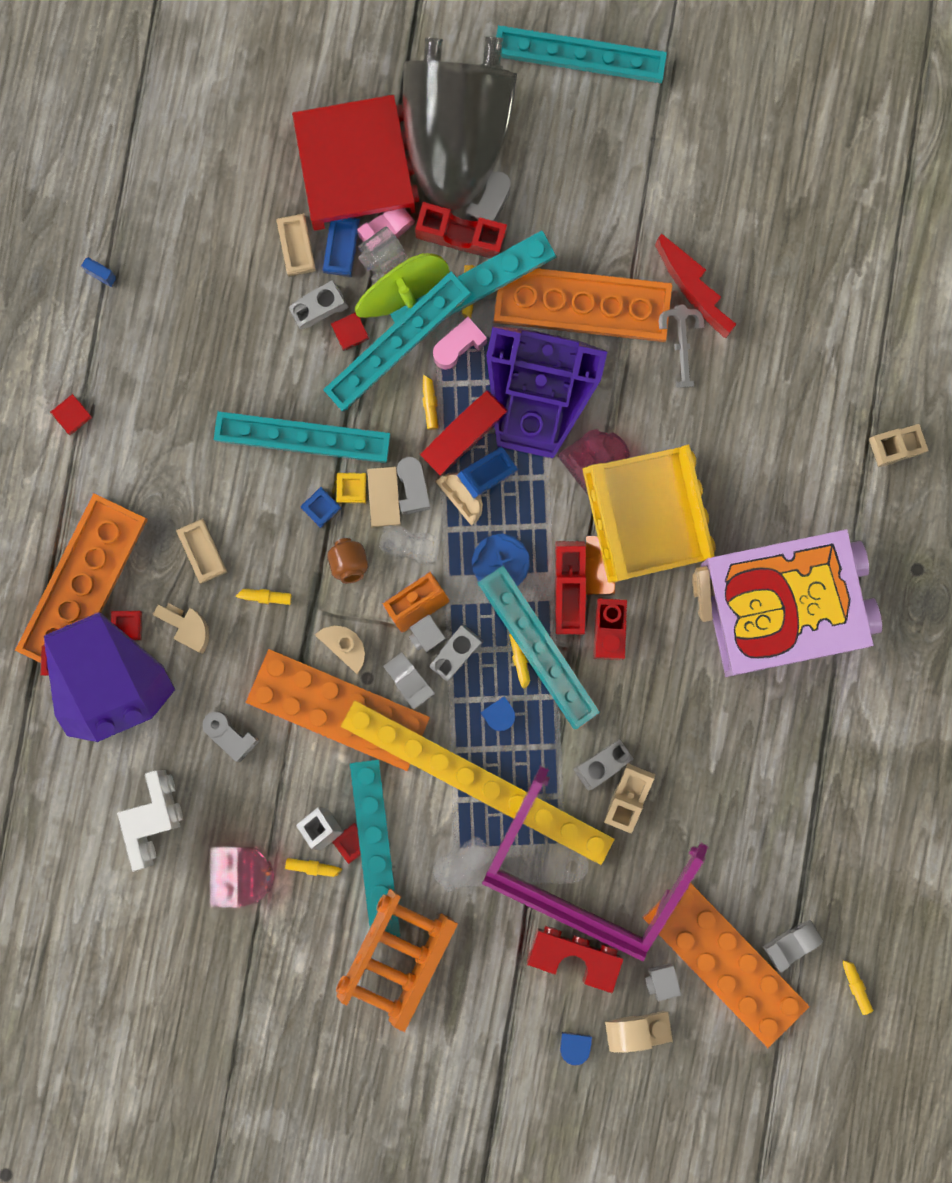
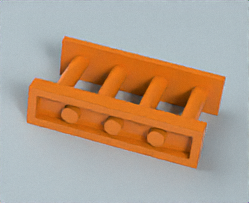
[336,889,458,1032]

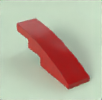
[655,233,736,339]

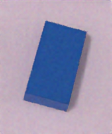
[323,218,360,277]
[457,446,519,498]

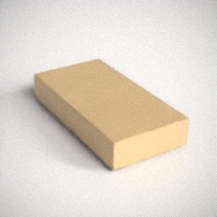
[276,214,316,277]
[367,467,401,528]
[176,518,227,584]

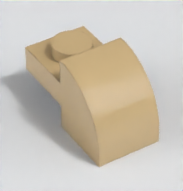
[869,424,928,467]
[153,603,209,654]
[604,763,655,834]
[605,1011,673,1052]

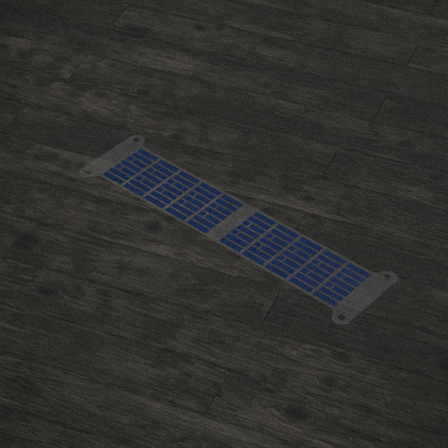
[429,299,588,888]

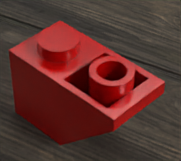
[593,598,627,660]

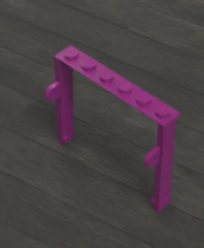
[482,766,708,961]

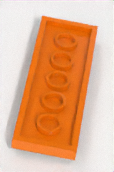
[494,268,672,342]
[15,493,148,663]
[245,649,430,771]
[642,883,810,1048]

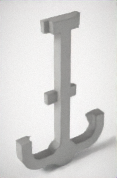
[659,305,704,388]

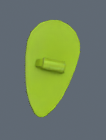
[355,253,450,317]

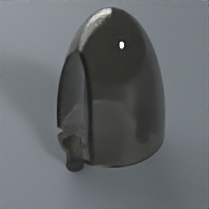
[403,36,518,211]

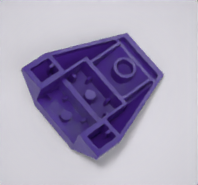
[486,326,607,459]
[44,612,175,742]

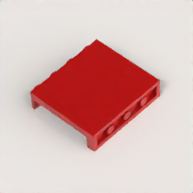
[292,94,420,231]

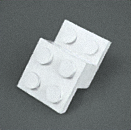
[117,770,183,871]

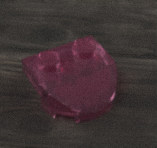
[558,429,630,495]
[210,846,274,907]

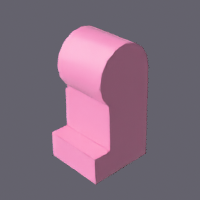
[357,208,415,257]
[433,317,487,369]

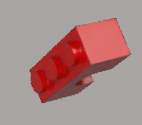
[415,202,507,259]
[526,926,623,994]

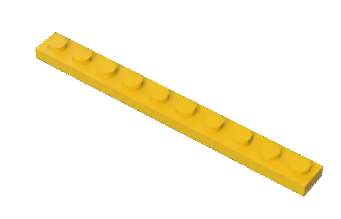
[341,700,615,865]

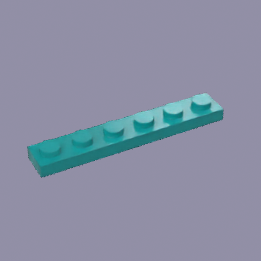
[493,25,667,83]
[390,230,557,323]
[323,271,472,412]
[213,411,391,463]
[477,566,600,729]
[350,760,401,937]

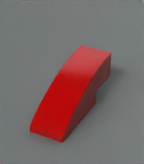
[420,390,508,475]
[555,541,586,634]

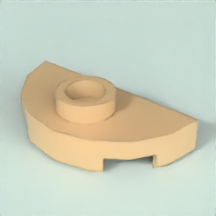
[435,473,483,525]
[692,566,715,622]
[315,625,365,675]

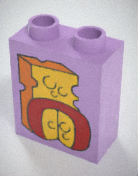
[701,529,882,677]

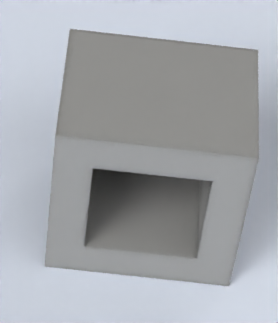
[409,615,446,653]
[296,807,343,850]
[645,963,681,1001]

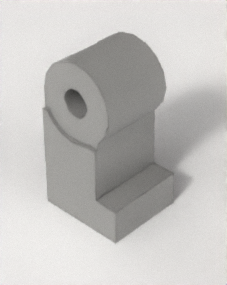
[466,171,511,221]
[289,280,349,329]
[397,457,431,515]
[429,624,484,682]
[383,652,435,710]
[202,712,259,763]
[573,740,633,791]
[762,920,823,972]

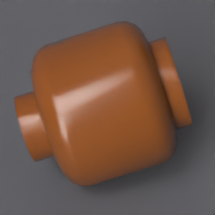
[327,538,368,584]

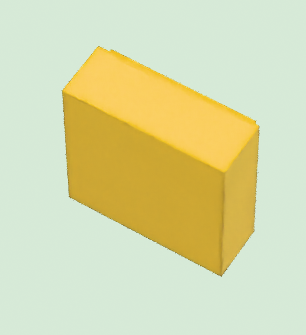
[336,473,367,503]

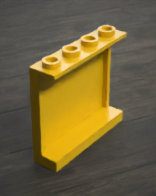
[582,444,716,583]

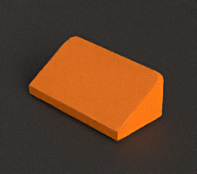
[585,536,615,595]
[382,572,450,633]

